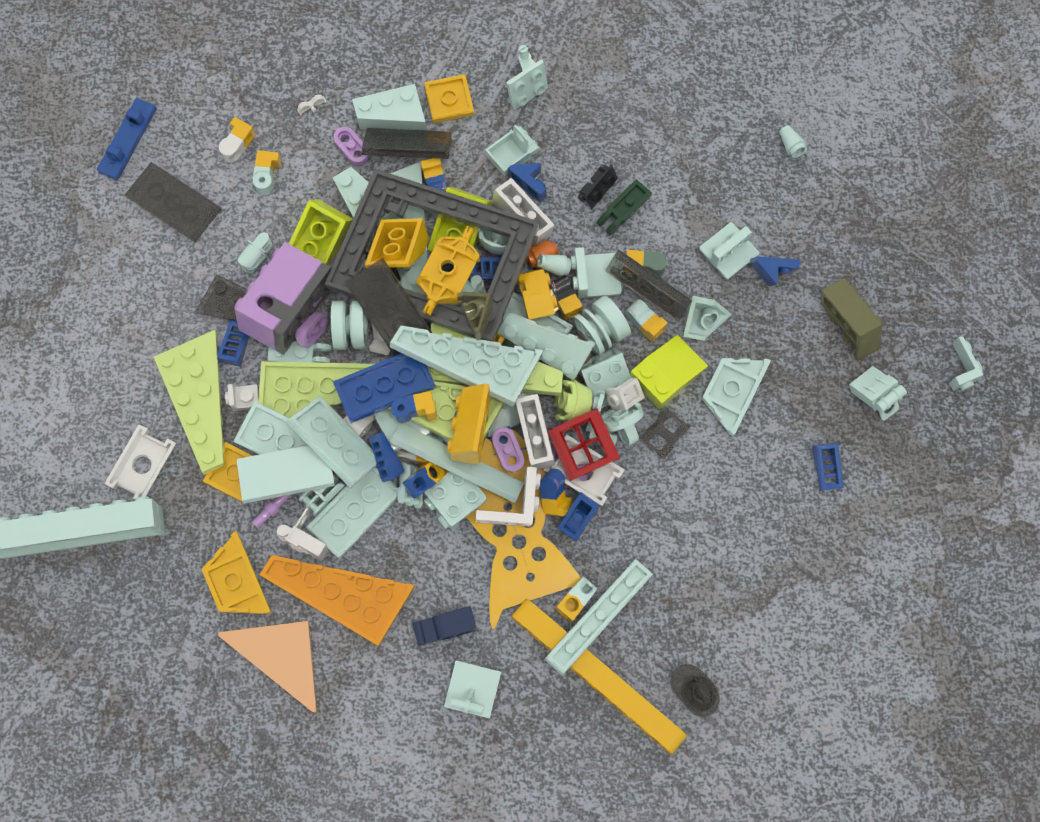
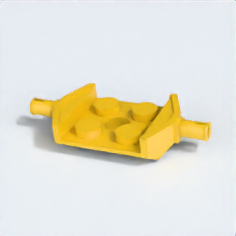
[416,226,480,316]

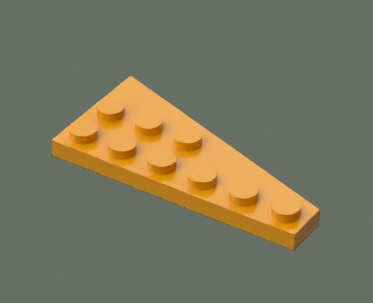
[260,555,415,646]

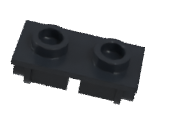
[577,165,618,210]

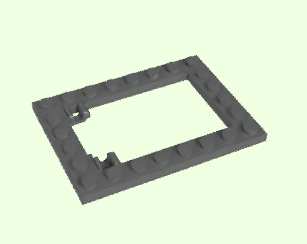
[325,169,540,342]

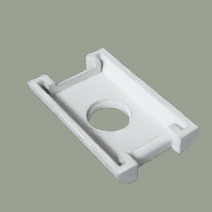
[104,425,176,499]
[544,434,625,506]

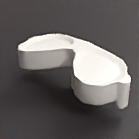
[297,94,326,115]

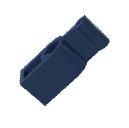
[412,606,477,646]

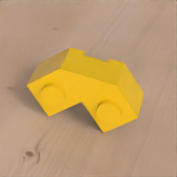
[518,269,558,320]

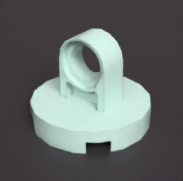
[601,403,644,446]

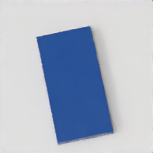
[333,353,436,423]

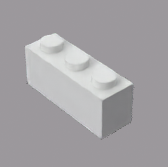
[492,178,554,247]
[516,394,556,470]

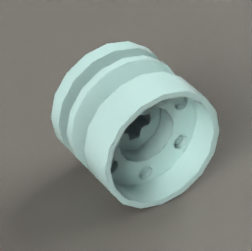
[573,296,631,356]

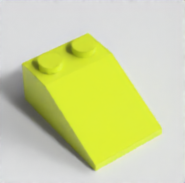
[427,187,493,251]
[289,199,353,265]
[630,335,708,410]

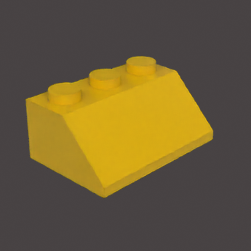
[447,384,491,465]

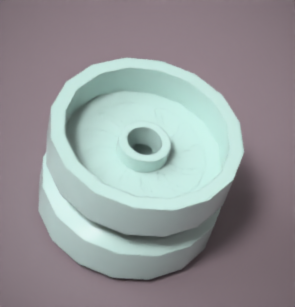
[331,300,368,350]

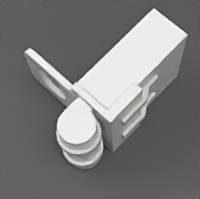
[277,508,328,562]

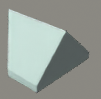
[683,296,732,341]

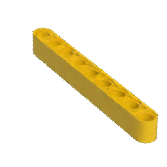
[511,599,687,755]

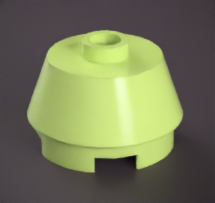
[554,379,593,423]

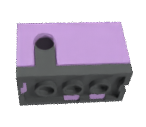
[234,242,331,355]

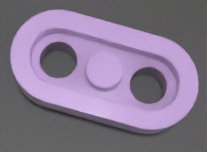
[334,127,369,165]
[295,312,328,347]
[492,427,524,472]

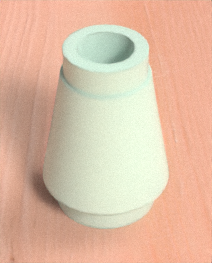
[779,125,807,158]
[537,254,571,277]

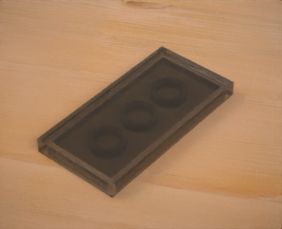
[362,128,452,159]
[125,162,221,243]
[605,249,692,321]
[345,258,432,356]

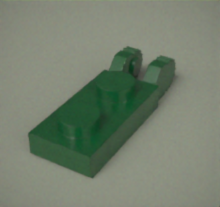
[596,179,652,235]

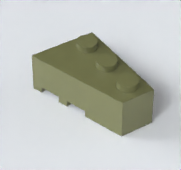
[821,278,883,361]

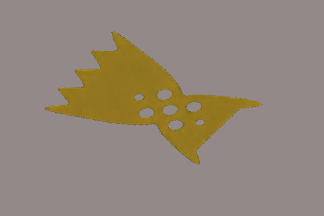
[442,430,581,629]

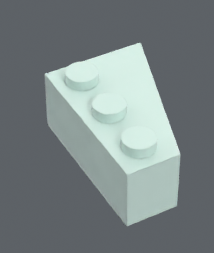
[352,84,427,133]

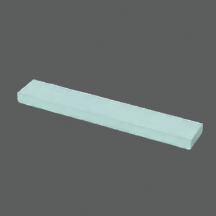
[390,423,524,503]
[545,559,653,675]

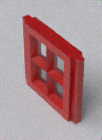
[548,408,620,481]

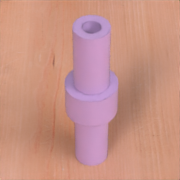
[252,495,291,528]

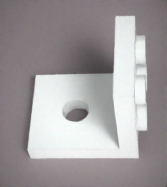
[475,467,541,527]

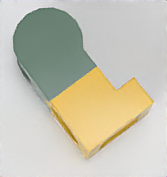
[624,250,667,278]

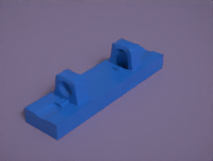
[96,98,157,181]

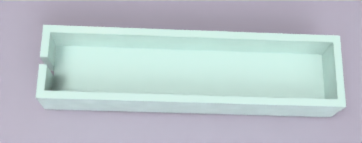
[0,496,165,559]

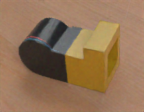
[550,275,583,321]

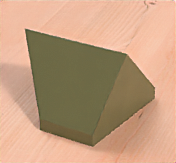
[458,291,493,340]

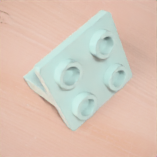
[699,222,759,280]

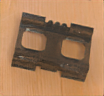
[640,407,691,459]

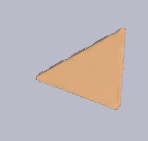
[218,621,317,713]

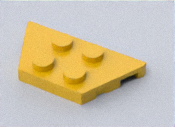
[202,531,272,614]

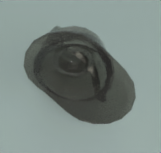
[670,664,720,717]

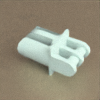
[238,232,272,274]
[394,463,423,509]
[299,476,345,516]

